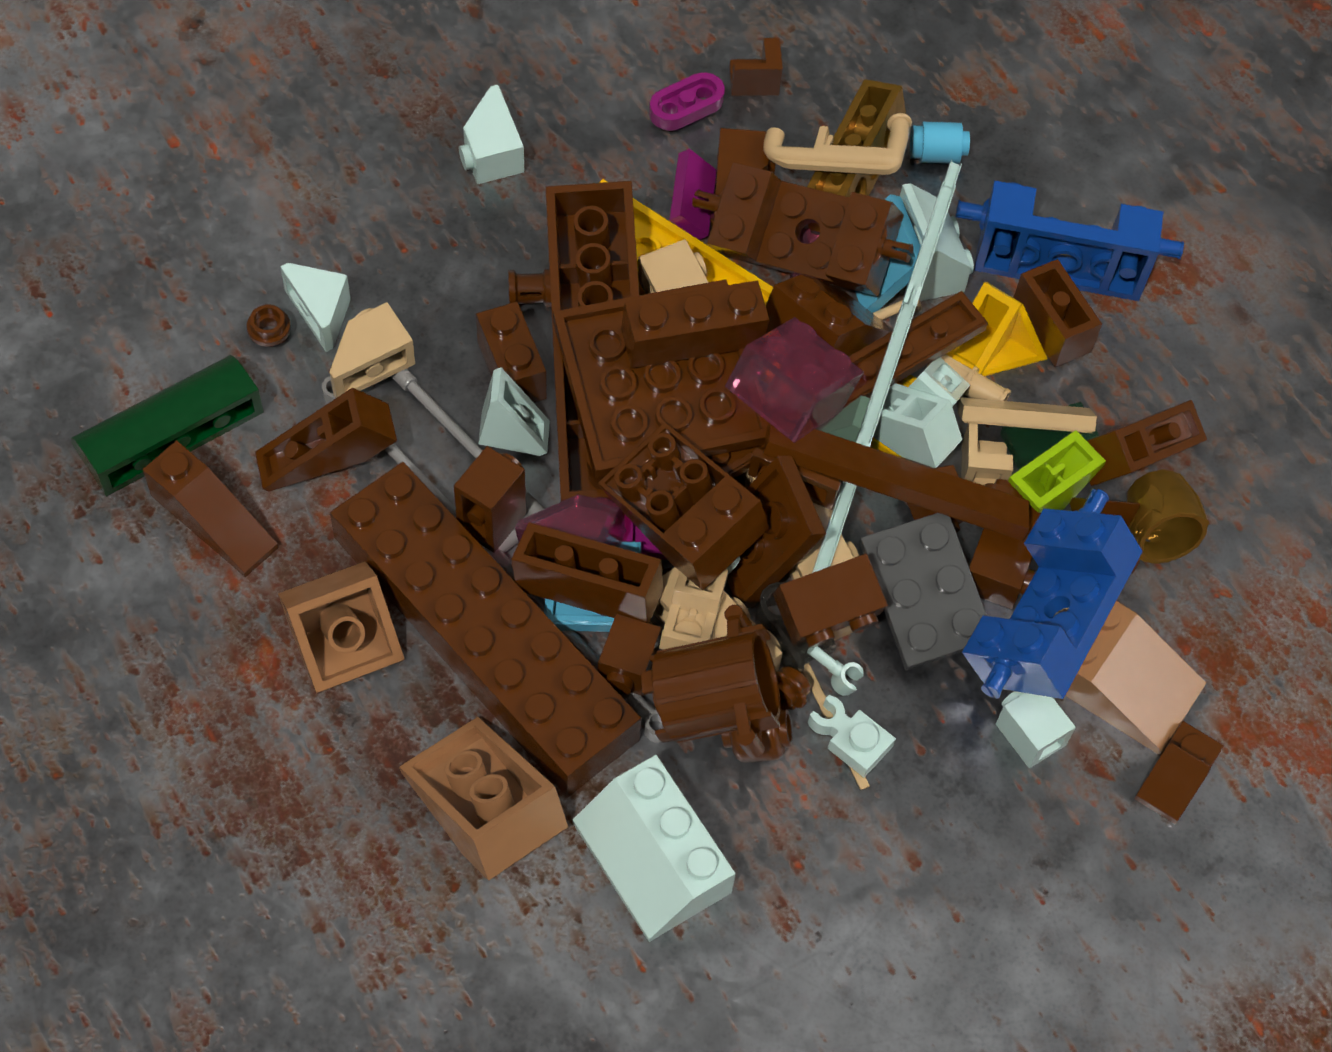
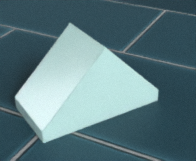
[280,263,351,352]
[909,357,970,406]
[478,367,550,456]

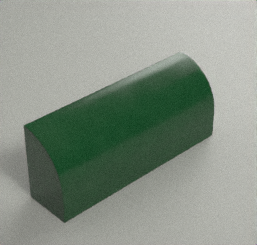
[71,355,264,497]

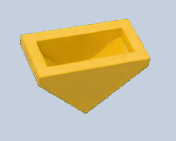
[946,282,1047,376]

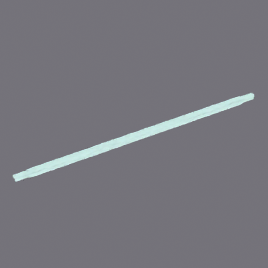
[812,160,962,573]

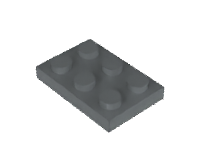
[859,513,987,670]

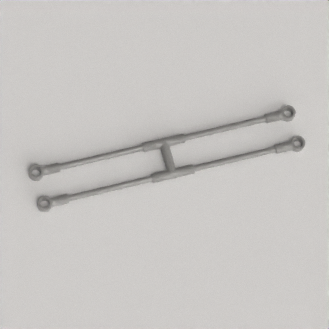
[322,369,663,743]

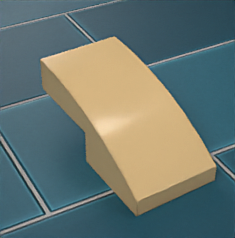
[659,569,729,650]

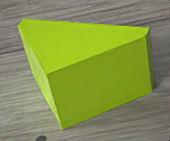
[1008,430,1106,513]

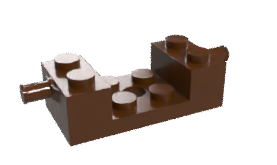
[692,162,913,297]

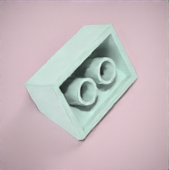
[572,755,736,942]

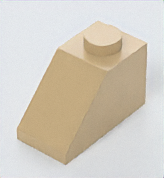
[330,302,415,399]

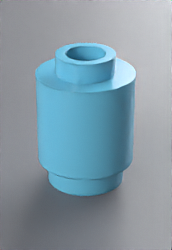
[910,121,970,164]

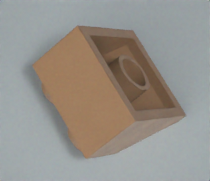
[278,561,405,693]

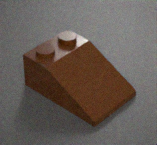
[766,274,893,365]

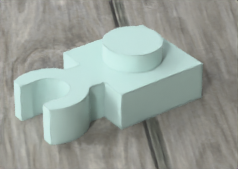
[808,695,896,778]

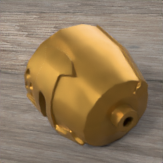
[1127,469,1209,564]

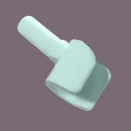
[807,646,863,696]

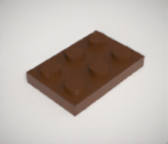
[726,455,826,608]

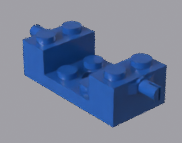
[955,180,1184,301]
[962,489,1143,699]

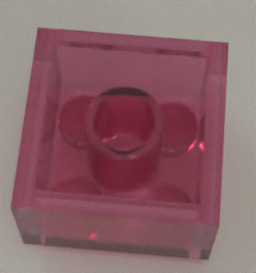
[725,317,864,443]

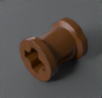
[508,269,551,307]

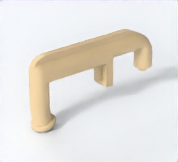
[763,113,912,175]

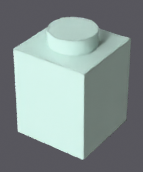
[996,691,1076,768]

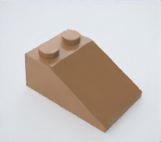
[1065,601,1206,755]
[399,717,568,881]

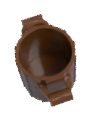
[641,605,780,758]

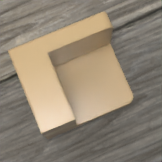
[961,423,1013,485]

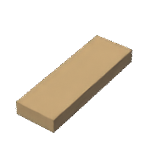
[958,397,1097,433]

